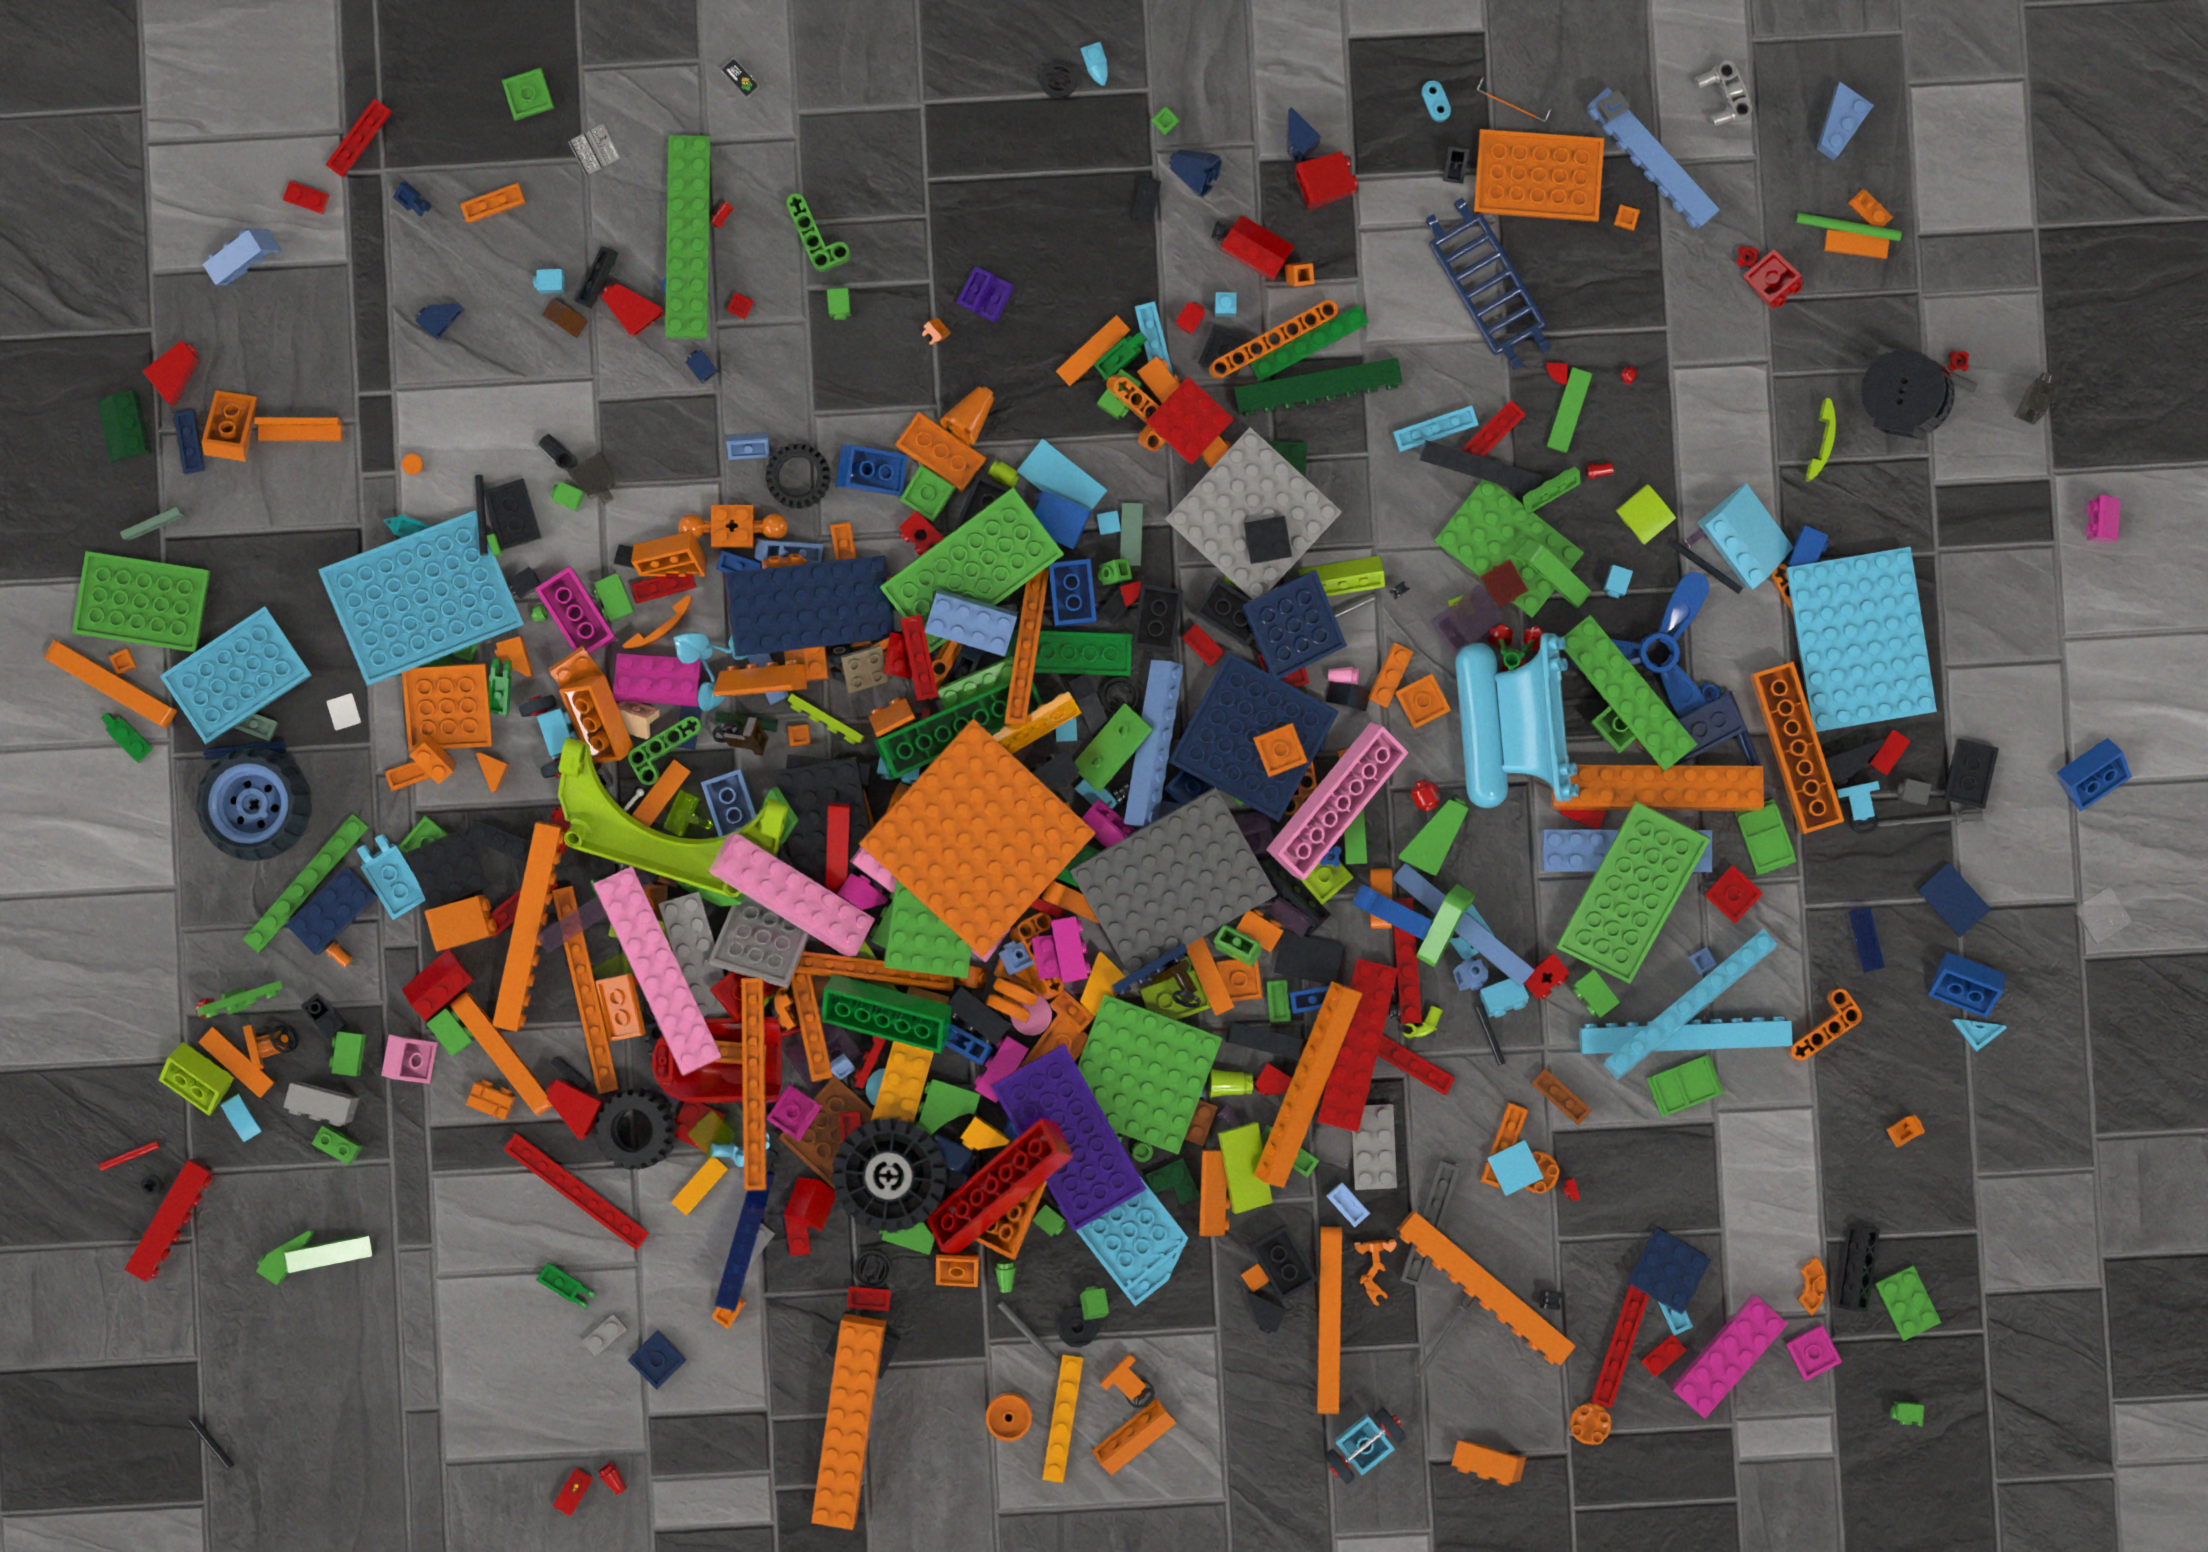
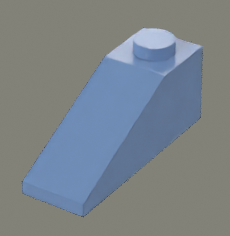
[754,538,823,564]

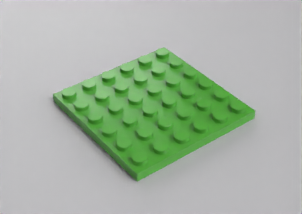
[1077,993,1222,1154]

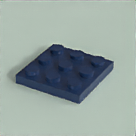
[1626,1228,1711,1315]

